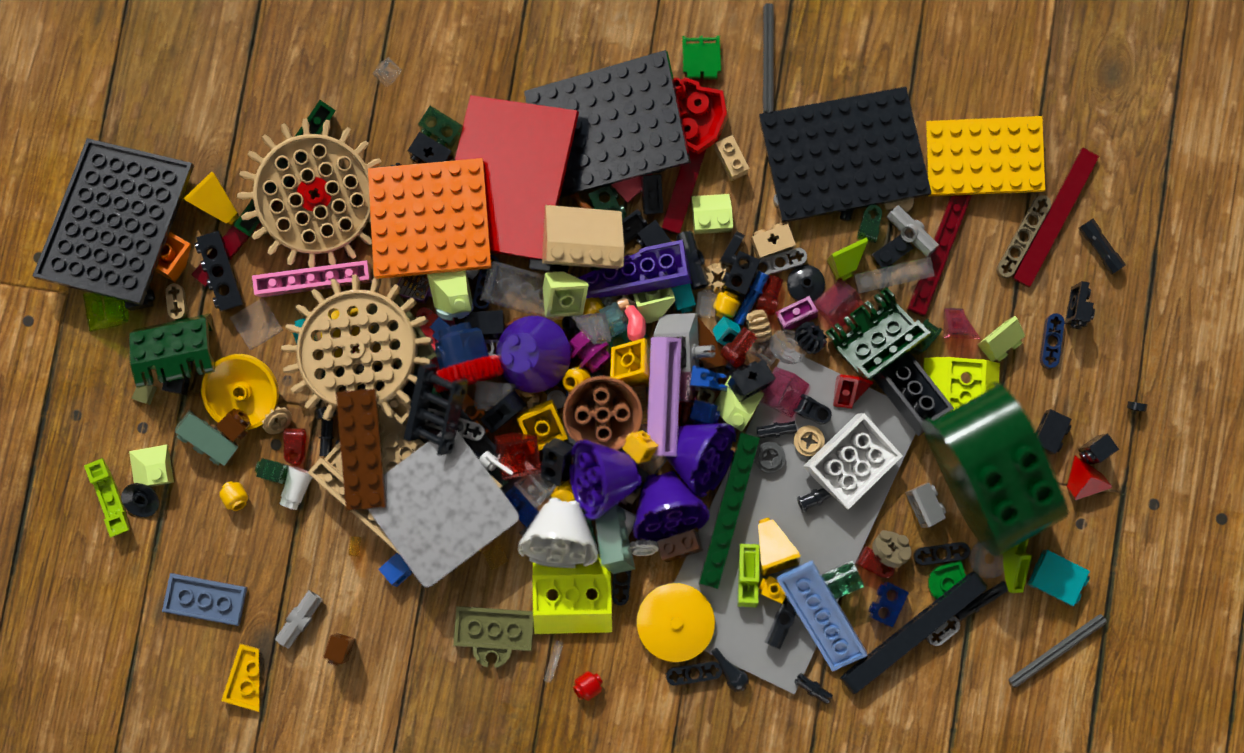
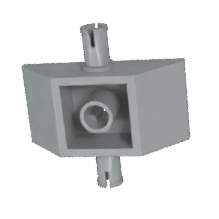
[650,313,715,391]

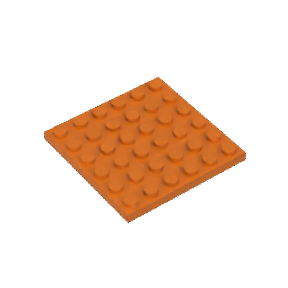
[368,158,492,279]

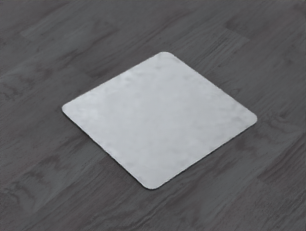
[368,431,519,587]

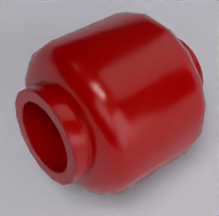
[573,671,603,701]

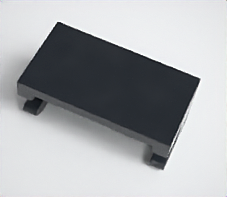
[622,209,648,245]

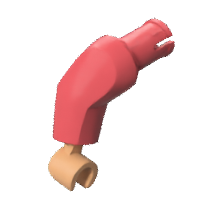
[617,298,646,341]

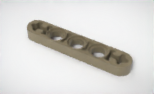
[996,195,1051,278]

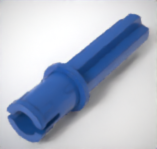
[734,271,770,325]

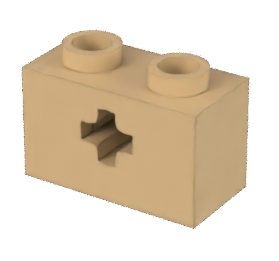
[714,135,749,181]
[751,223,796,259]

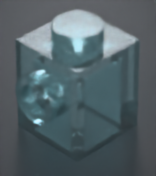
[599,302,628,337]

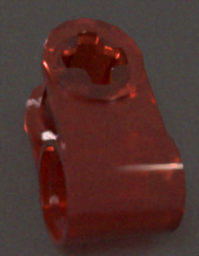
[283,428,306,466]
[856,546,895,578]

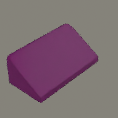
[775,296,818,332]

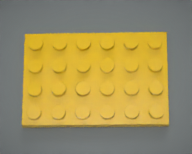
[926,116,1045,196]

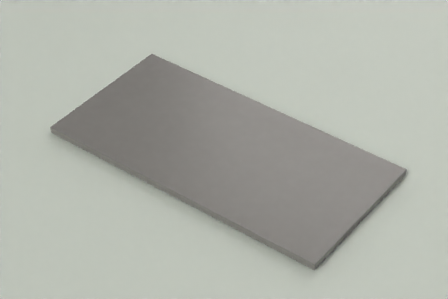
[674,348,915,695]

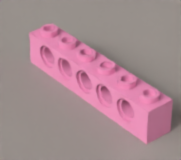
[252,260,372,298]

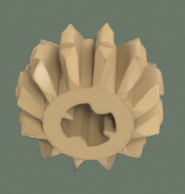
[746,310,772,343]

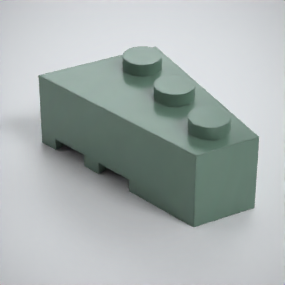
[175,410,238,466]
[595,505,635,574]

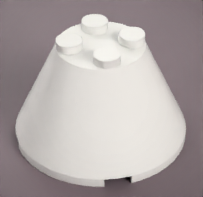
[518,498,598,568]

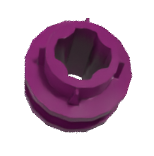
[569,329,611,374]

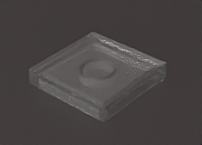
[230,298,283,350]
[544,640,564,683]

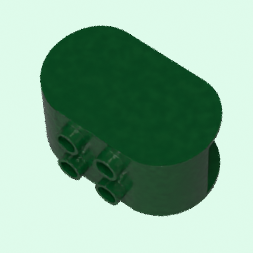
[922,382,1068,557]

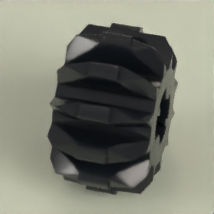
[794,321,827,355]

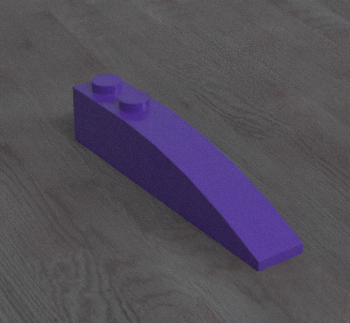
[578,240,692,298]

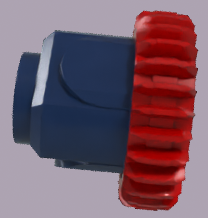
[434,322,504,392]

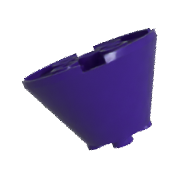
[496,316,571,393]
[666,423,736,497]
[569,440,641,519]
[633,471,710,542]

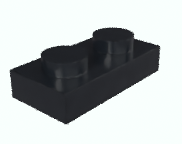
[641,174,664,214]
[871,234,913,271]

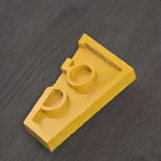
[221,643,260,712]

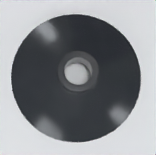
[787,265,825,301]
[121,483,160,517]

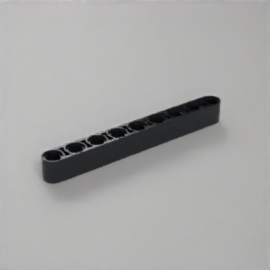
[840,571,988,694]

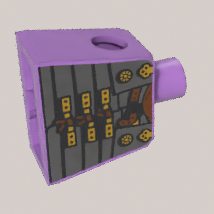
[397,274,432,303]

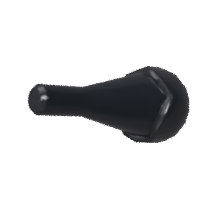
[711,648,749,692]

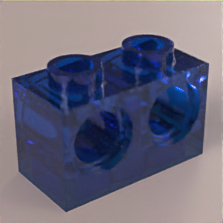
[688,400,720,425]
[504,485,540,527]
[868,582,909,628]

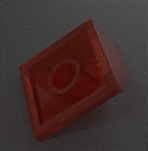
[494,433,541,480]

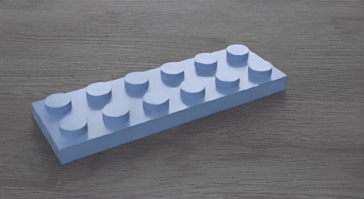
[777,560,867,672]

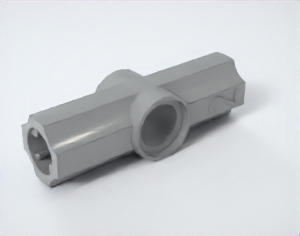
[887,205,939,257]
[275,590,323,649]

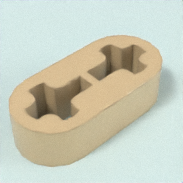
[165,283,187,320]

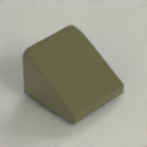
[132,384,157,405]

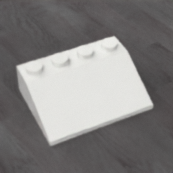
[803,413,902,509]

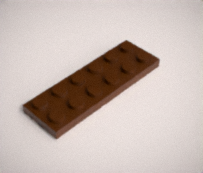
[336,389,386,510]

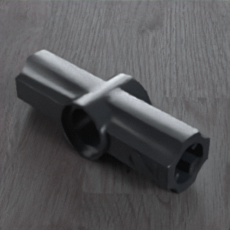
[676,231,709,290]
[764,596,797,649]

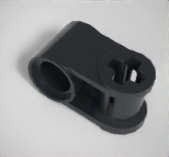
[793,394,832,425]

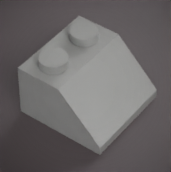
[905,483,946,528]

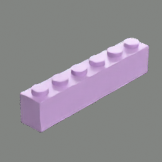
[647,337,681,456]

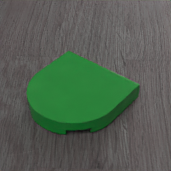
[928,560,966,599]

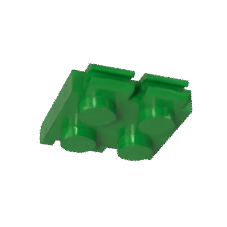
[682,35,721,80]

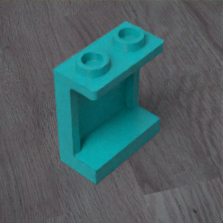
[1026,550,1090,606]

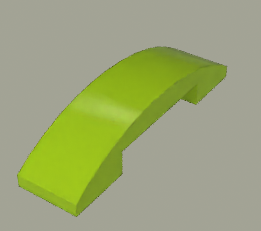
[84,458,130,537]

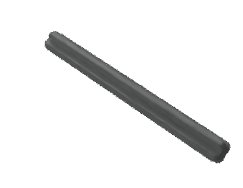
[763,3,774,113]
[1008,614,1107,688]

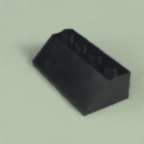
[873,351,954,437]

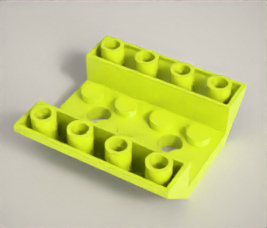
[923,357,1000,435]
[532,554,612,634]

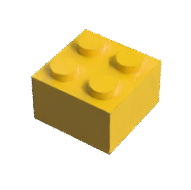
[517,399,568,454]

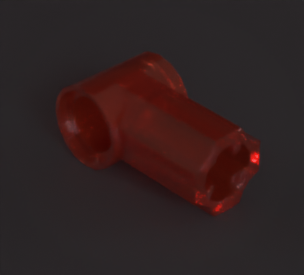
[755,275,783,316]
[720,327,758,367]

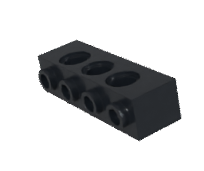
[194,231,244,312]

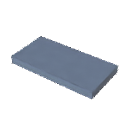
[162,573,248,626]

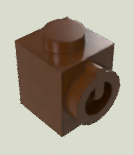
[216,408,251,442]

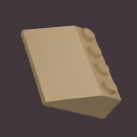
[542,205,624,269]

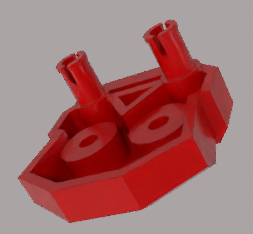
[673,77,728,154]

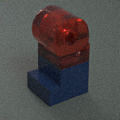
[416,307,450,340]

